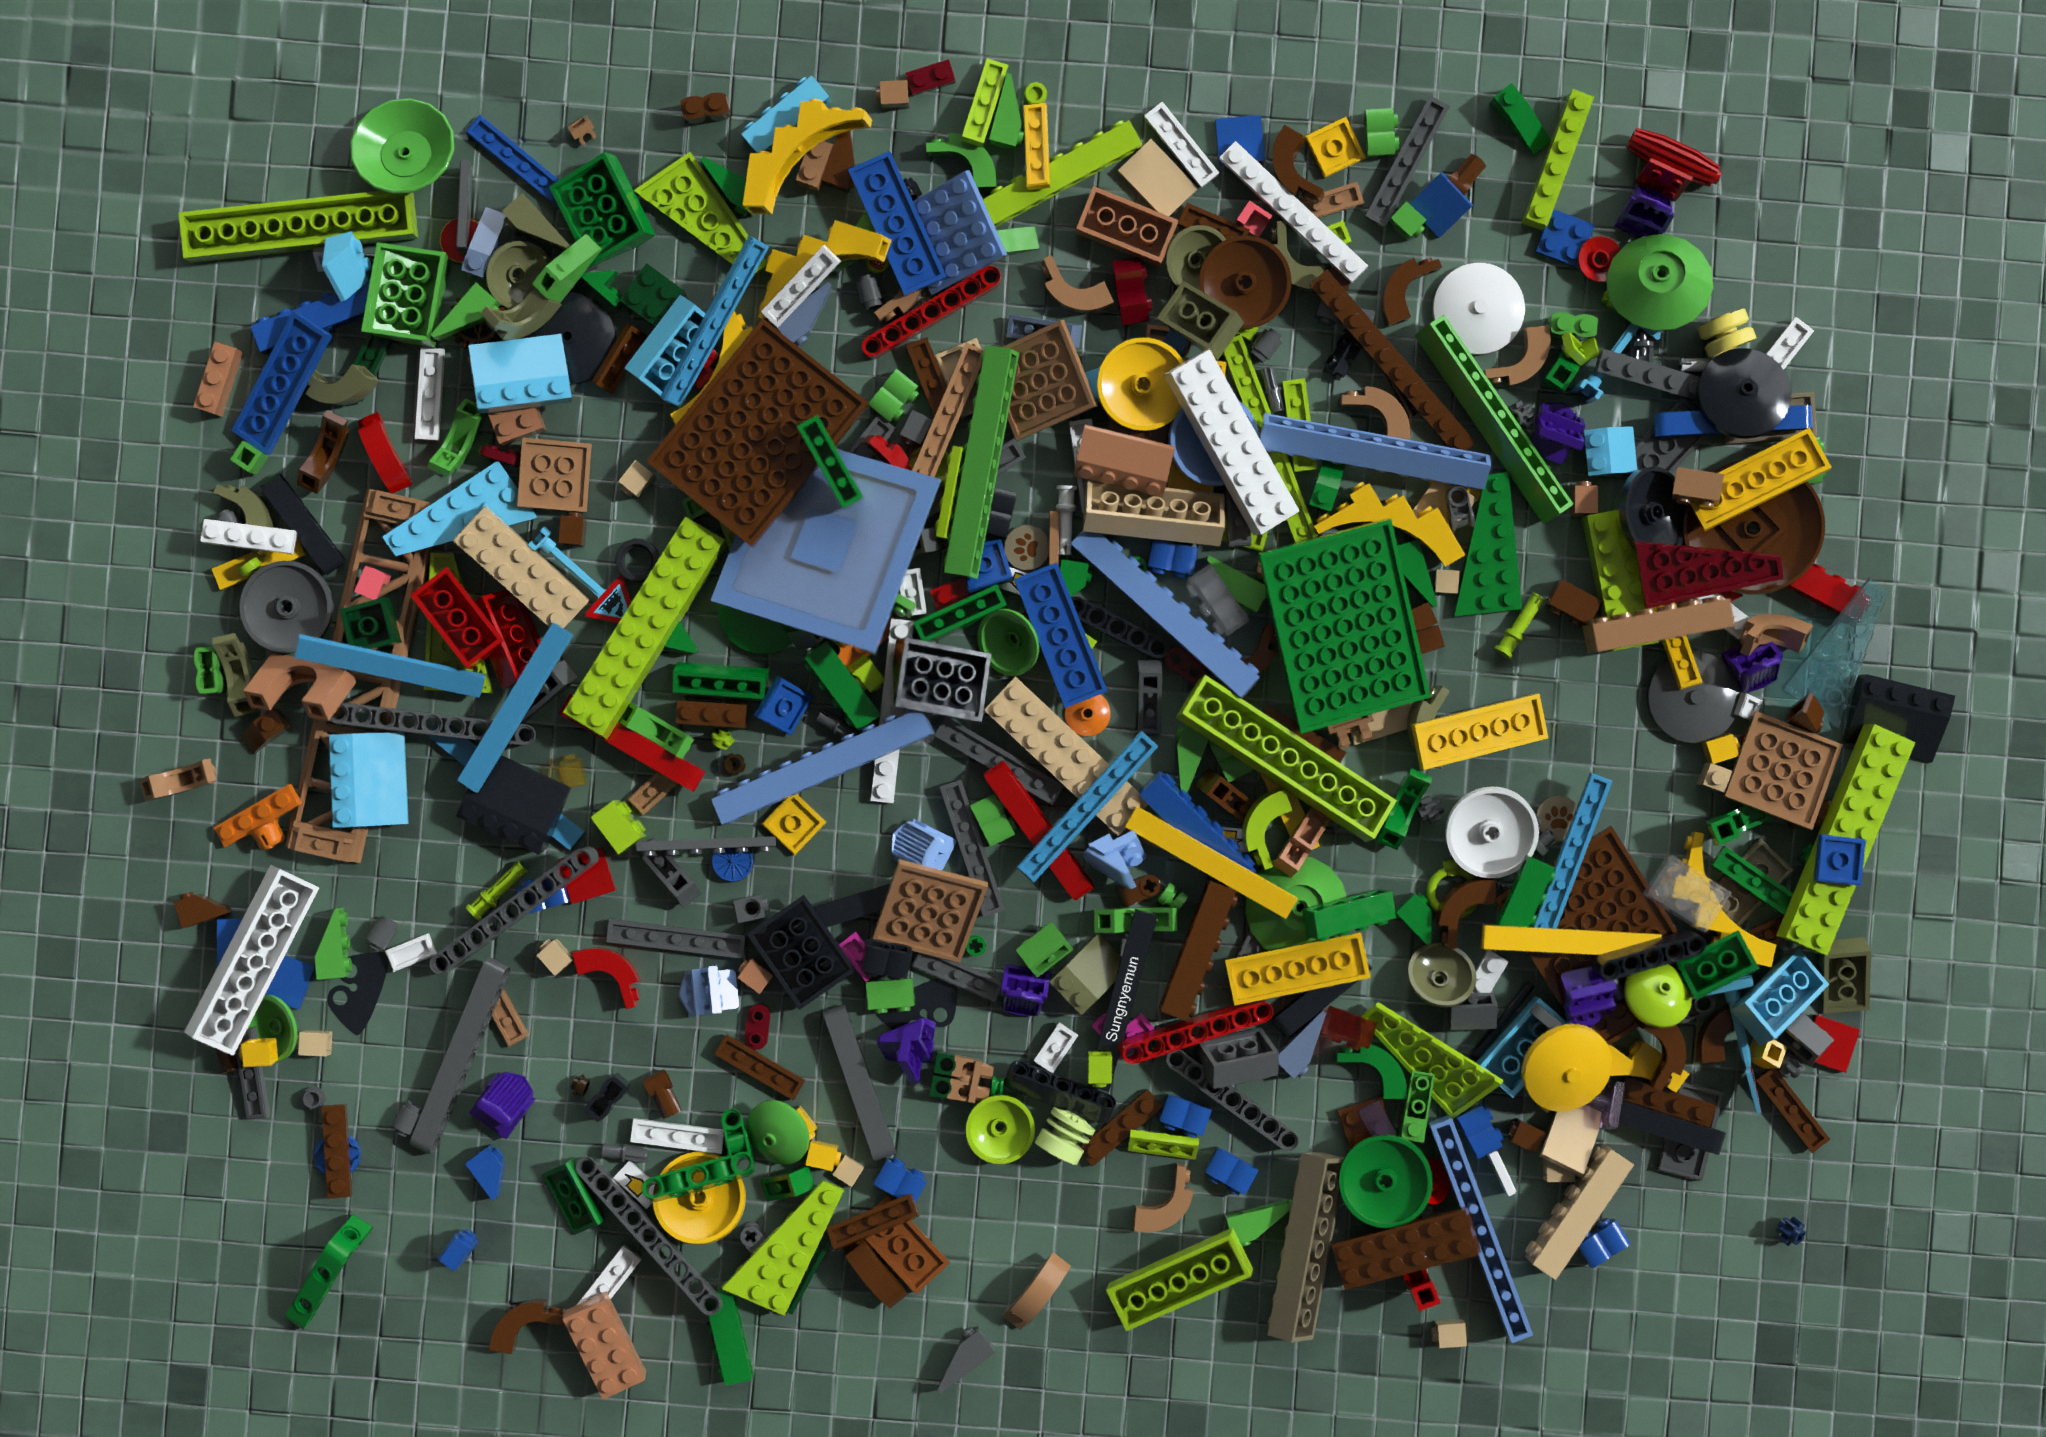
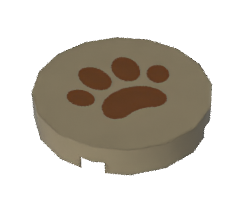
[1005,525,1049,571]
[1536,796,1577,841]

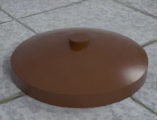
[1199,235,1292,329]

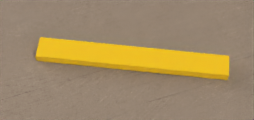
[1125,806,1298,919]
[1481,925,1662,957]

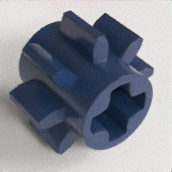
[1776,1216,1806,1246]

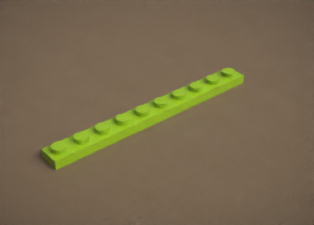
[1223,334,1318,543]

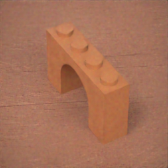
[243,653,356,721]

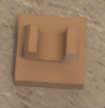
[567,115,596,145]

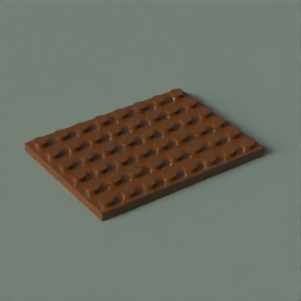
[646,318,869,548]
[1495,826,1692,1046]

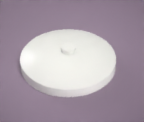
[1432,263,1525,355]
[1445,787,1539,878]

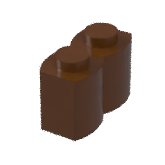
[680,92,731,125]

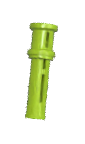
[1494,592,1545,659]
[465,861,528,921]

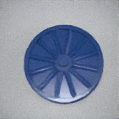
[712,848,753,882]

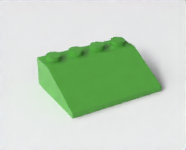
[361,242,450,348]

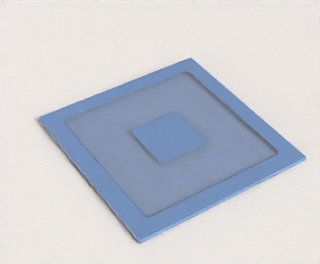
[710,449,941,653]

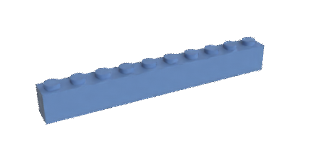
[1259,413,1491,490]
[1071,530,1260,699]
[711,709,935,825]
[1427,1115,1533,1343]

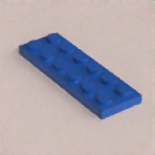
[848,151,947,297]
[231,311,332,455]
[1014,562,1108,708]

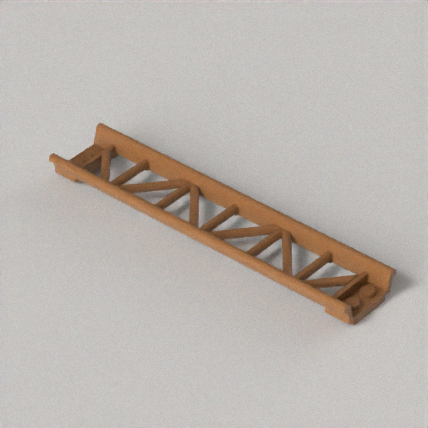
[285,489,433,863]

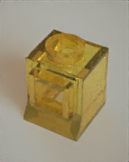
[558,754,588,788]

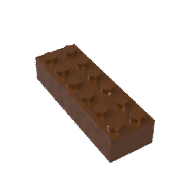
[1158,879,1238,1021]
[1331,1207,1481,1290]

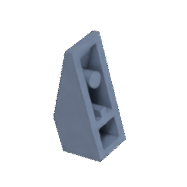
[461,207,506,280]
[775,282,833,347]
[1006,314,1082,348]
[1278,1010,1326,1079]

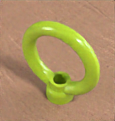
[1426,859,1478,919]

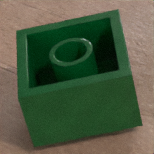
[620,263,687,327]
[339,597,402,650]

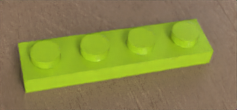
[961,58,1008,147]
[1281,378,1317,473]
[935,446,965,540]

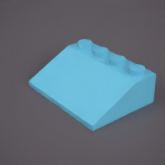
[468,334,572,414]
[329,732,409,828]

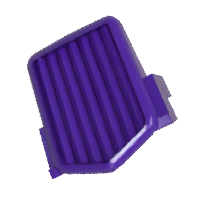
[1614,186,1675,237]
[1531,402,1586,464]
[1721,642,1783,693]
[1000,964,1050,1016]
[1560,966,1617,1028]
[877,1018,936,1083]
[469,1072,535,1139]

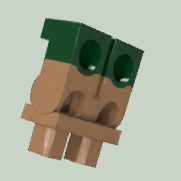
[929,1050,994,1103]

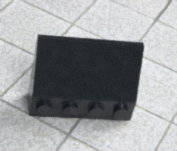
[893,638,991,722]
[1842,674,1955,763]
[456,755,571,855]
[747,895,856,1010]

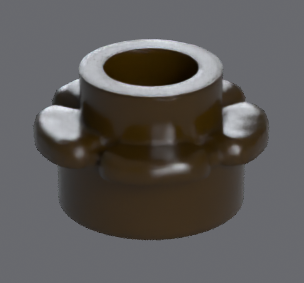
[723,753,746,776]
[571,1074,590,1096]

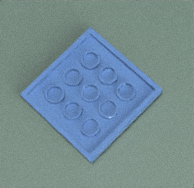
[913,170,1007,295]

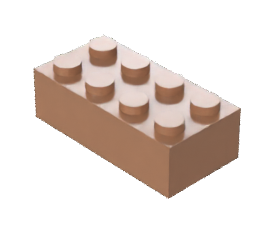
[1076,186,1179,267]
[467,357,547,447]
[563,1291,646,1400]

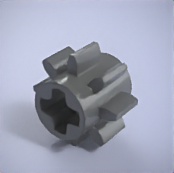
[1508,400,1535,429]
[1416,795,1444,824]
[1777,1050,1805,1079]

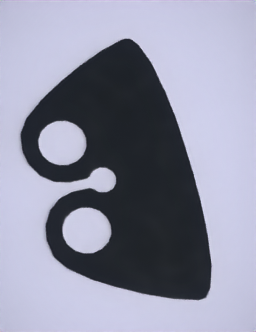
[327,952,388,1035]
[876,978,957,1030]

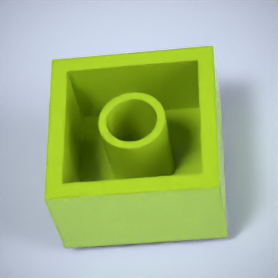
[591,800,646,854]

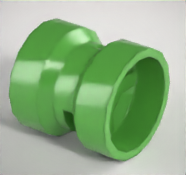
[1156,882,1188,912]

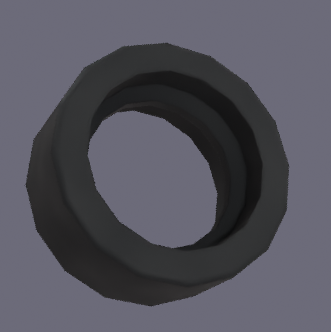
[615,538,660,582]

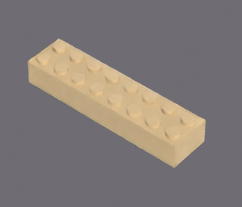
[984,676,1148,836]

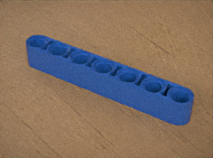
[1653,405,1813,438]

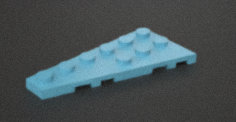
[382,461,538,557]

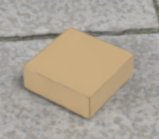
[1434,569,1460,594]
[833,1154,864,1187]

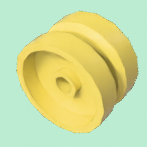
[1697,309,1757,358]

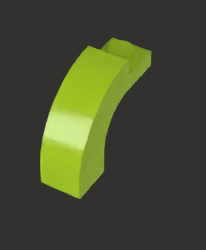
[1242,787,1292,870]

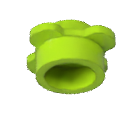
[711,729,735,750]

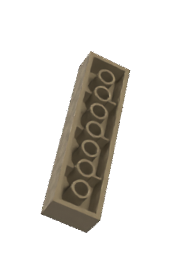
[1268,1152,1344,1343]

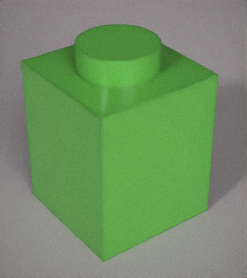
[1388,201,1426,240]
[230,441,269,475]

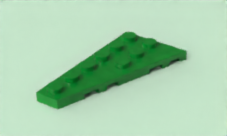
[1453,472,1522,617]

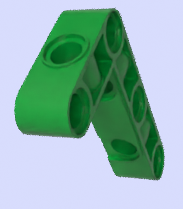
[642,1109,755,1202]
[284,1214,373,1330]

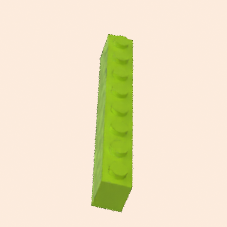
[982,120,1142,228]

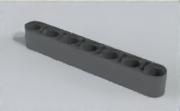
[823,1004,896,1161]
[1165,1049,1299,1151]

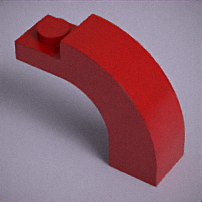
[358,412,412,494]
[863,435,912,471]
[572,947,640,1009]
[1402,1269,1441,1311]

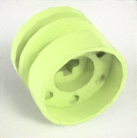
[1035,1107,1095,1165]

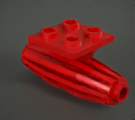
[1626,128,1722,201]

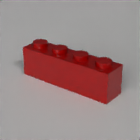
[1786,564,1871,622]

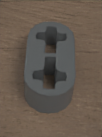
[1529,1003,1563,1029]

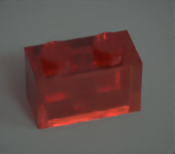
[1320,1006,1378,1051]

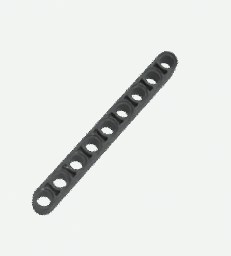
[330,702,536,745]
[429,847,598,975]
[410,957,511,1155]
[576,1157,723,1315]

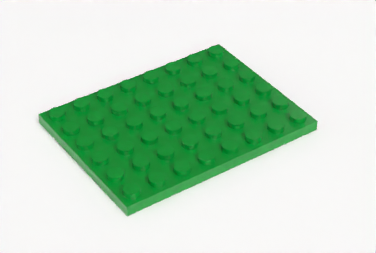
[1258,518,1431,734]

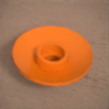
[1065,695,1110,736]

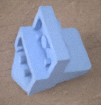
[891,818,957,870]
[1082,830,1147,889]
[678,966,739,1017]

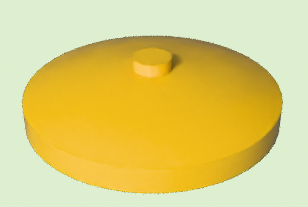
[1097,338,1184,431]
[1521,1024,1612,1111]
[653,1151,746,1245]

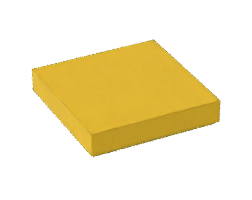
[1304,117,1366,179]
[762,794,826,855]

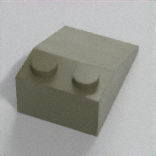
[502,193,570,252]
[1157,281,1244,360]
[1049,933,1122,1015]
[1817,937,1871,1014]

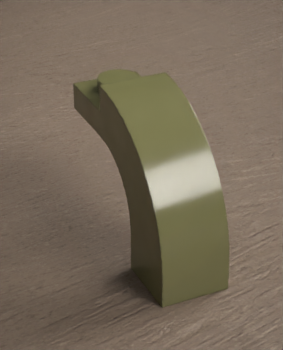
[1271,221,1324,293]
[481,286,562,340]
[305,364,380,405]
[213,484,273,557]
[212,633,258,717]
[1407,685,1450,769]

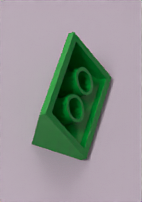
[1676,930,1760,1000]
[542,1157,605,1235]

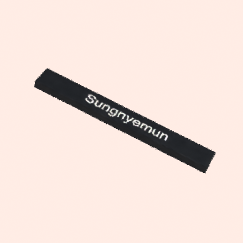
[1087,909,1158,1092]

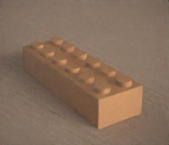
[1582,595,1735,653]

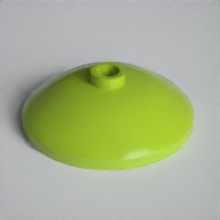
[1624,964,1692,1028]
[966,1095,1035,1164]

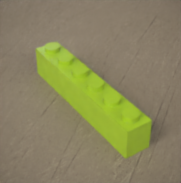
[1521,89,1594,231]

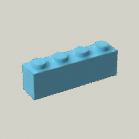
[741,75,831,153]

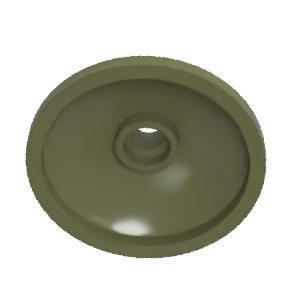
[1165,225,1226,290]
[485,240,551,309]
[1407,943,1476,1007]

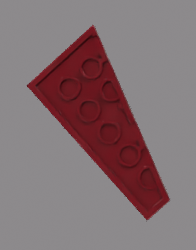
[1634,541,1784,609]

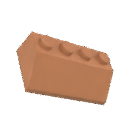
[1073,425,1175,498]

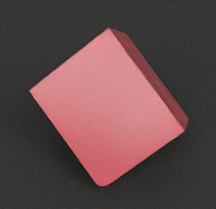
[1236,200,1272,237]
[354,566,391,600]

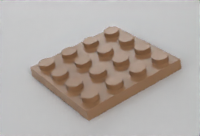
[1003,320,1098,441]
[1723,711,1843,831]
[872,859,988,963]

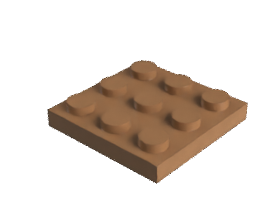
[517,437,592,513]

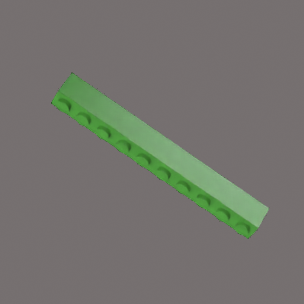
[1414,315,1573,524]
[943,345,1019,579]

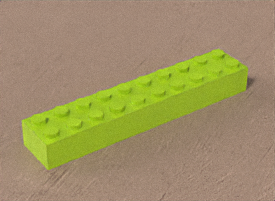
[178,191,419,263]
[563,516,728,740]
[1175,675,1397,842]
[1776,724,1915,955]

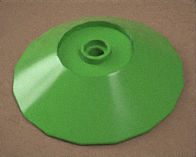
[350,98,454,194]
[1606,234,1714,331]
[1245,857,1347,951]

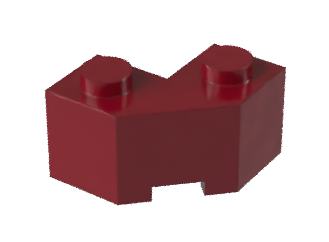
[1112,257,1153,325]

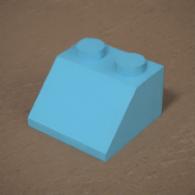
[322,231,372,302]
[1584,427,1637,478]

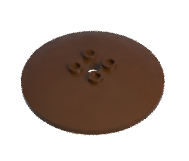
[1683,460,1825,595]

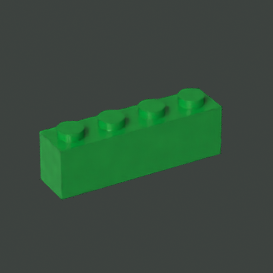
[797,415,864,510]
[913,584,1008,643]
[803,639,881,731]
[673,662,769,699]
[1495,855,1556,952]
[1302,889,1396,942]
[706,1288,754,1386]

